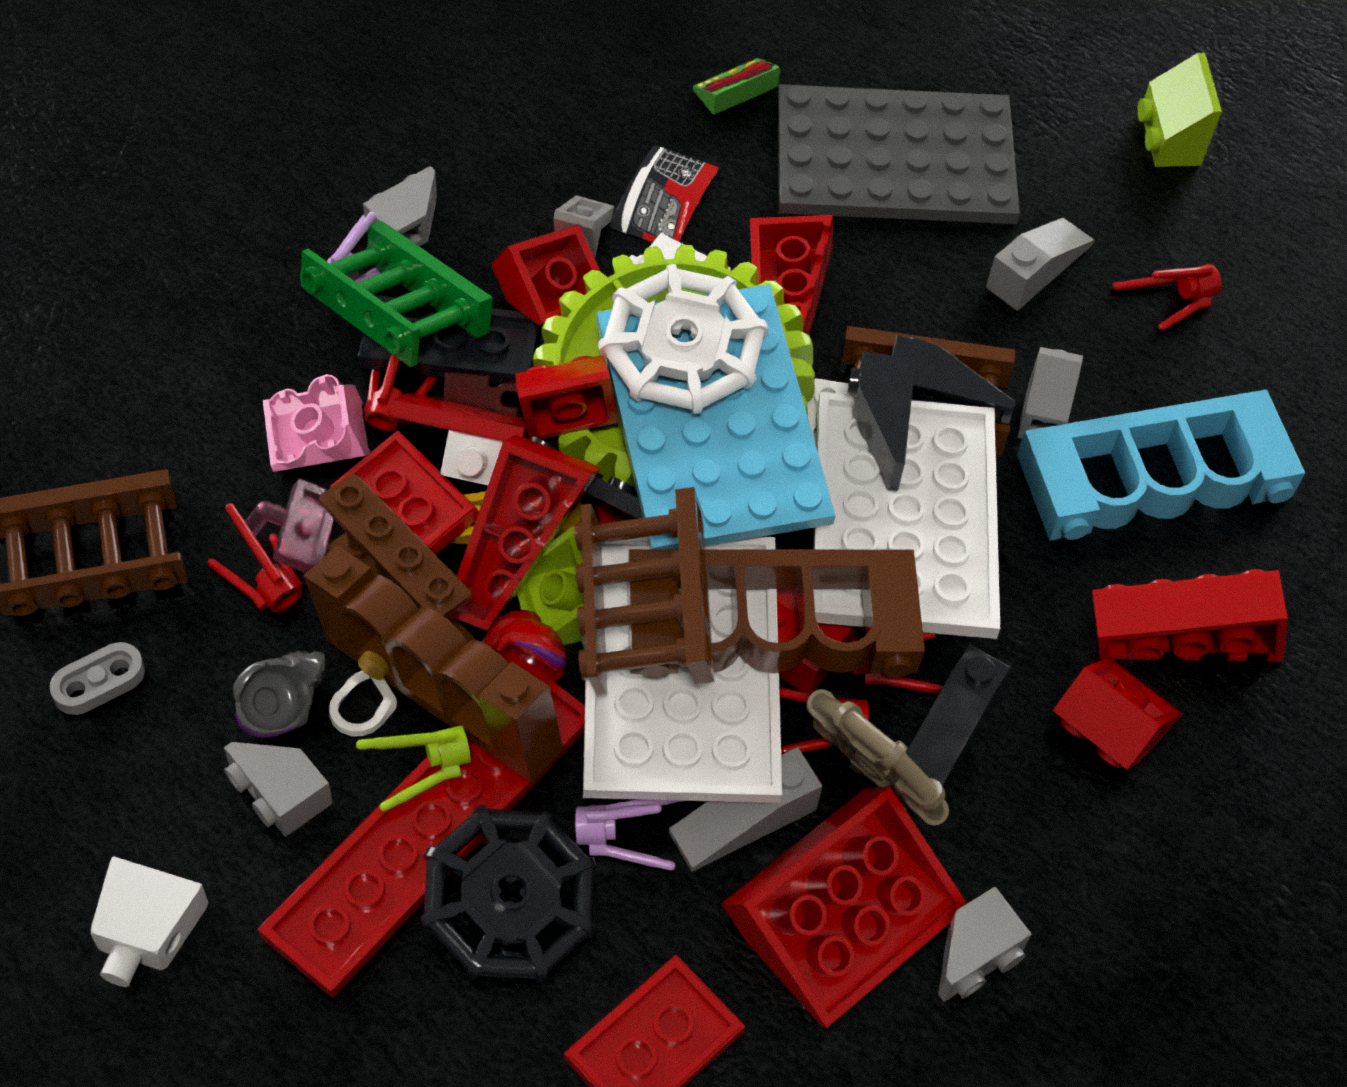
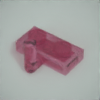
[245,479,334,573]

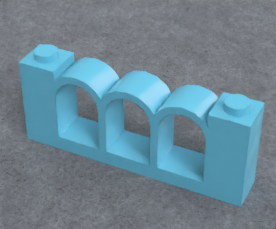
[1017,390,1305,541]

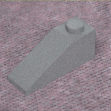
[986,218,1094,311]
[669,747,822,872]

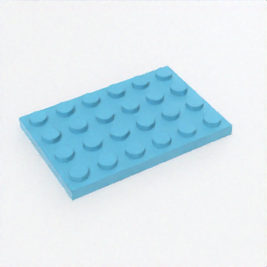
[596,284,836,549]

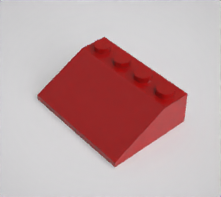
[721,786,967,1028]

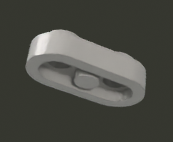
[50,642,145,715]

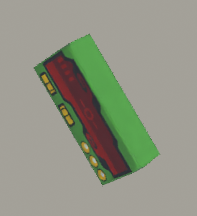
[693,58,780,115]

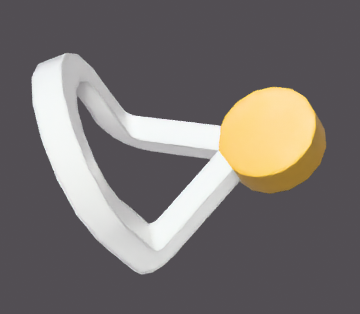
[329,651,397,736]

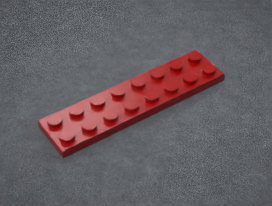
[257,659,585,999]

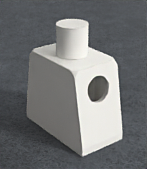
[440,430,503,486]
[91,856,208,987]

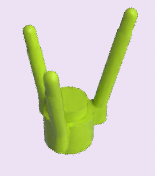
[356,725,471,812]

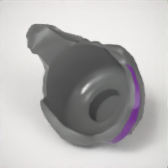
[233,651,325,738]

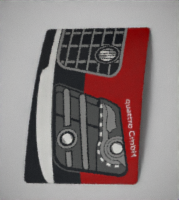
[609,146,719,242]

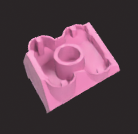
[263,374,371,472]

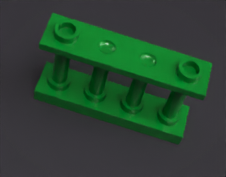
[300,220,493,367]

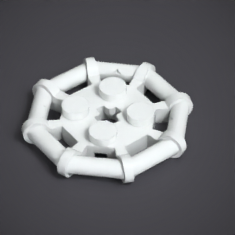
[598,264,769,414]

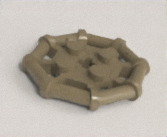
[806,689,949,825]

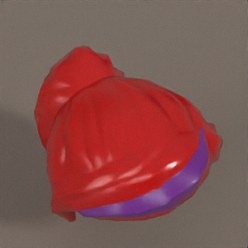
[482,610,567,683]

